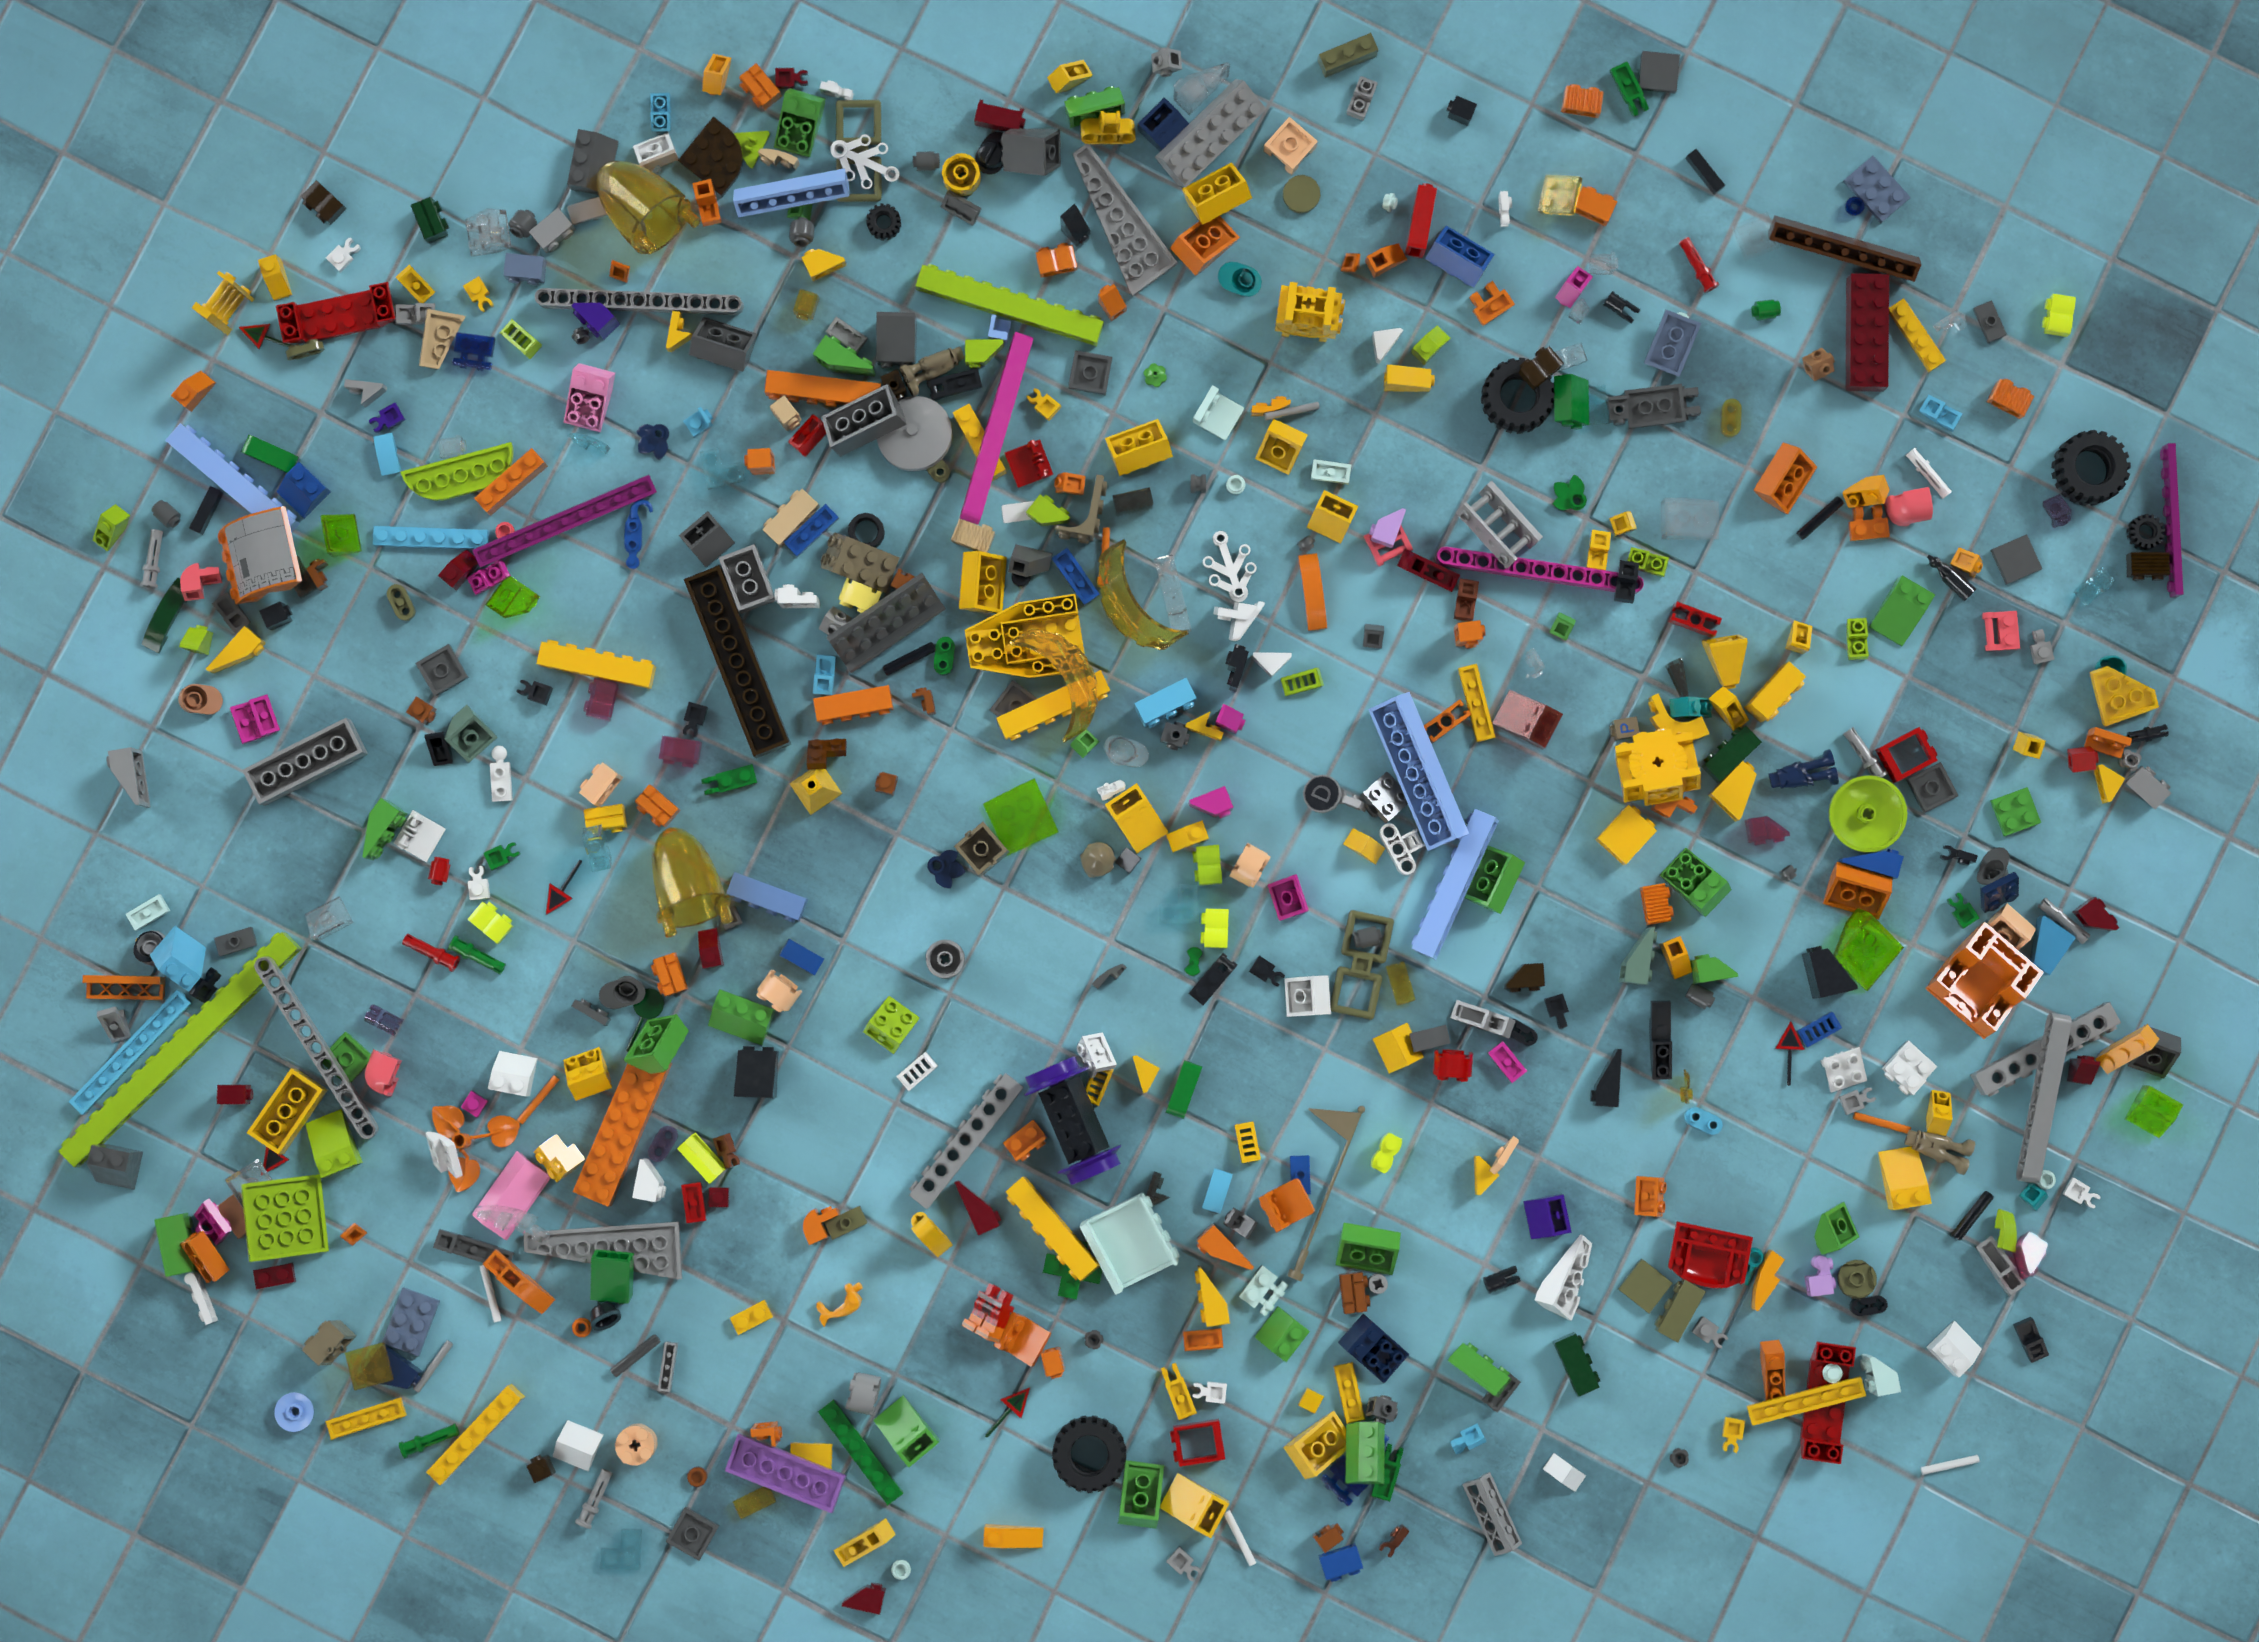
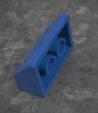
[1425,226,1495,288]

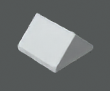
[633,132,679,173]
[553,1420,604,1471]

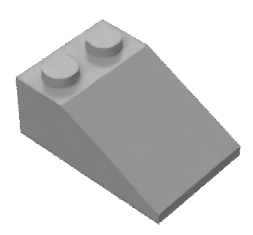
[106,747,151,808]

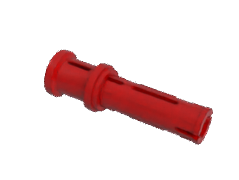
[1679,237,1720,293]
[402,934,460,972]

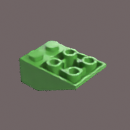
[774,88,826,157]
[813,335,876,377]
[362,798,407,861]
[1660,848,1732,917]
[873,1395,940,1468]

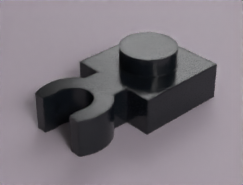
[516,680,553,706]
[683,702,708,738]
[1249,955,1285,987]

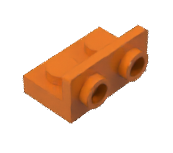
[2084,727,2132,758]
[1003,1119,1048,1162]
[1634,1176,1667,1217]
[750,1421,782,1447]

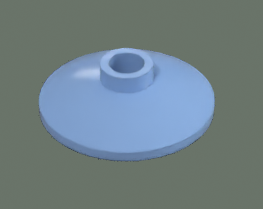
[274,1392,314,1432]

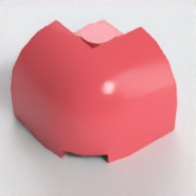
[1884,487,1933,526]
[365,1049,402,1096]

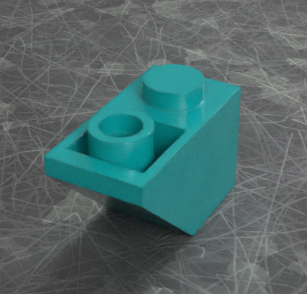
[1669,697,1712,719]

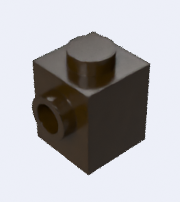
[880,369,907,400]
[526,1454,556,1484]

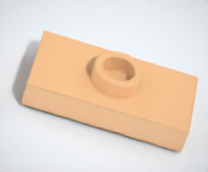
[1489,1136,1519,1175]

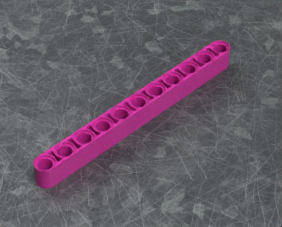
[960,331,1033,525]
[1436,547,1644,594]

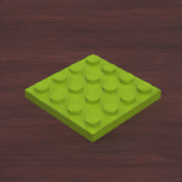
[241,1174,329,1262]

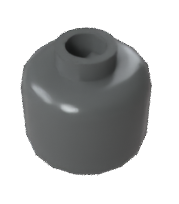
[509,210,537,239]
[789,217,814,247]

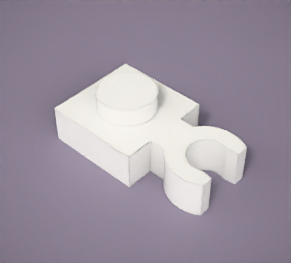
[820,81,854,100]
[1498,191,1512,227]
[326,238,361,273]
[468,866,490,900]
[2062,1177,2101,1208]
[1192,1381,1227,1404]

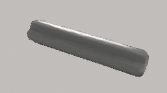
[611,1334,661,1377]

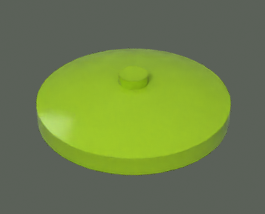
[1829,775,1907,852]

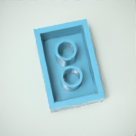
[1134,678,1197,728]

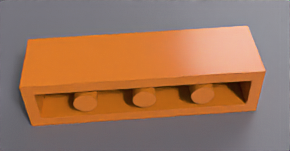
[474,448,548,516]
[813,685,894,725]

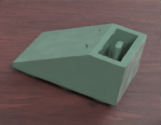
[1619,927,1657,986]

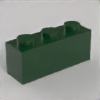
[1702,726,1762,783]
[1552,1332,1601,1397]

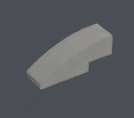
[1450,1000,1516,1038]
[1976,1236,2027,1297]

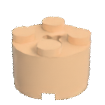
[1229,843,1271,888]
[756,970,802,1013]
[615,1423,658,1465]

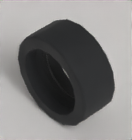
[848,513,885,548]

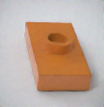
[1183,1328,1223,1351]

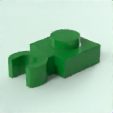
[484,842,521,871]
[1947,893,1979,929]

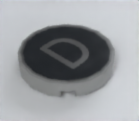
[1303,775,1342,813]

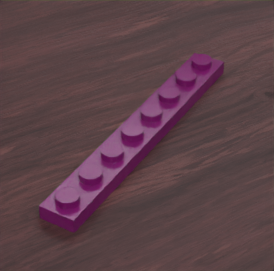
[2160,443,2184,597]

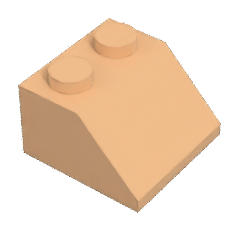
[579,762,623,807]
[1987,903,2036,950]

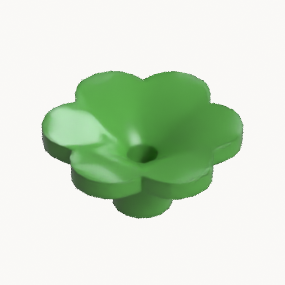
[1144,363,1167,387]

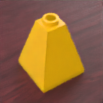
[1701,634,1748,689]
[789,769,842,815]

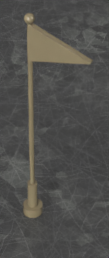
[1287,1106,1365,1281]

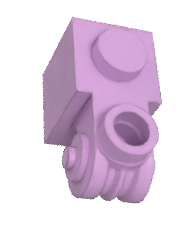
[1804,1255,1836,1297]

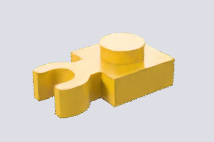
[463,276,494,313]
[1027,388,1062,421]
[1722,1417,1745,1453]

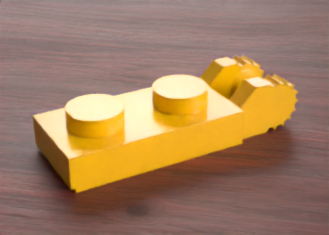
[1160,1362,1197,1420]

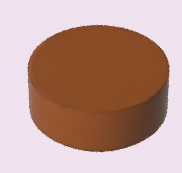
[687,1467,708,1487]

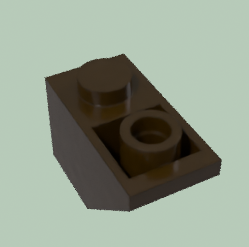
[1504,963,1545,992]

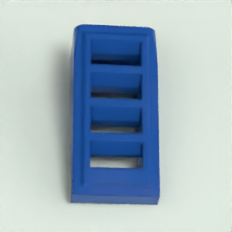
[1797,1012,1842,1048]

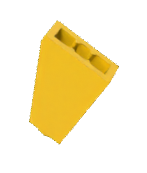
[1384,365,1435,392]
[1708,761,1757,822]

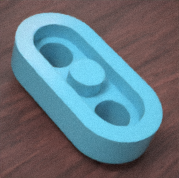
[1684,1107,1723,1135]

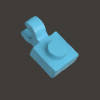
[1450,1424,1487,1454]

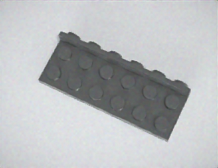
[826,573,945,673]

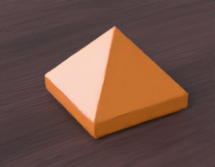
[1341,253,1361,272]
[609,260,630,283]
[340,1223,367,1246]

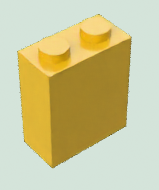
[1595,805,1657,866]

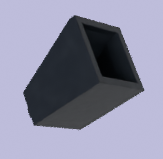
[1802,946,1858,999]
[734,1046,779,1098]

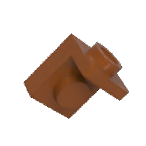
[306,559,328,591]
[912,687,936,715]
[406,696,437,725]

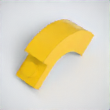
[1648,693,1710,741]

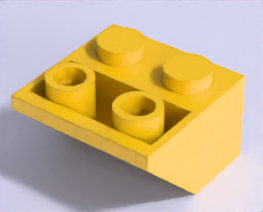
[1306,490,1358,544]
[563,1047,612,1101]

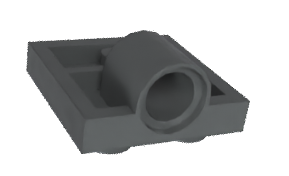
[1360,772,1408,824]

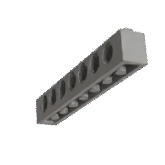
[1970,1002,2121,1097]
[909,1073,1024,1209]

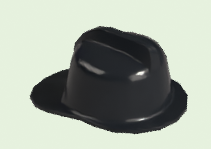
[975,132,1003,175]
[590,1302,621,1331]

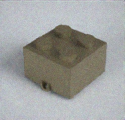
[954,822,1010,877]
[302,1320,356,1366]

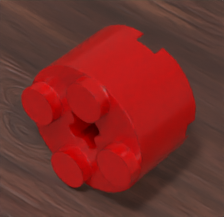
[1433,1049,1473,1082]

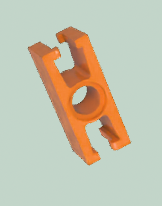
[1424,699,1471,744]
[180,1231,230,1283]

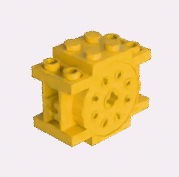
[1275,282,1345,342]
[1615,728,1701,806]

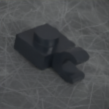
[1940,845,1978,866]
[189,967,221,1003]
[1544,993,1569,1029]

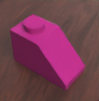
[1555,266,1593,308]
[1215,704,1246,734]

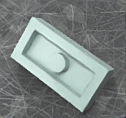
[1311,459,1351,484]
[126,894,170,931]

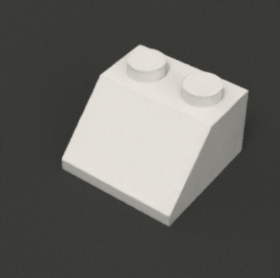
[1284,976,1331,1017]
[488,1051,538,1096]
[632,1158,666,1202]
[1926,1321,1982,1378]

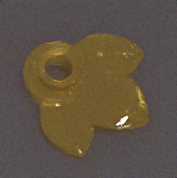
[1680,1069,1693,1104]

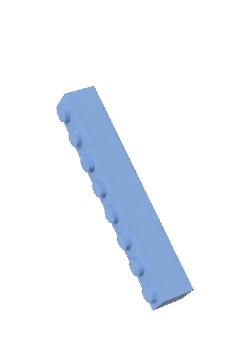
[165,423,300,533]
[1411,809,1499,960]

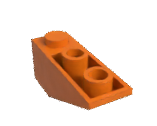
[1760,1340,1785,1401]

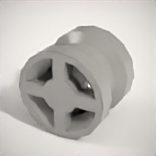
[1368,1274,1388,1294]

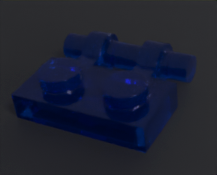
[453,332,495,371]
[1320,1455,1370,1506]

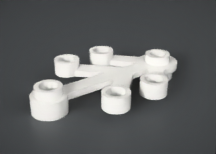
[830,135,900,189]
[1203,531,1257,602]

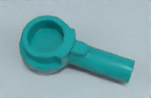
[1743,1247,1764,1286]

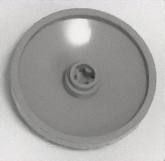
[877,396,953,471]

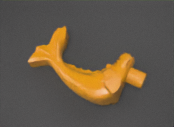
[816,1282,863,1327]

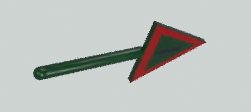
[238,324,291,350]
[985,1387,1030,1437]

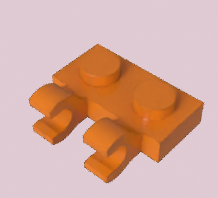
[1469,281,1515,326]
[1848,505,1890,541]

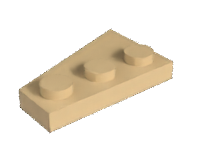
[419,309,466,369]

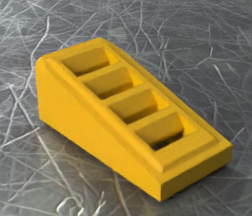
[1085,1069,1114,1106]
[1235,1121,1261,1163]

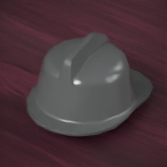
[1977,847,2009,885]
[599,976,645,1009]

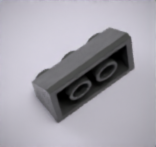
[567,129,619,197]
[689,317,757,372]

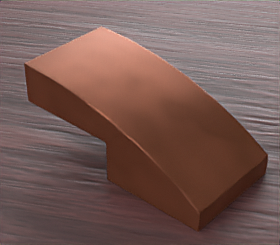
[1454,578,1479,621]

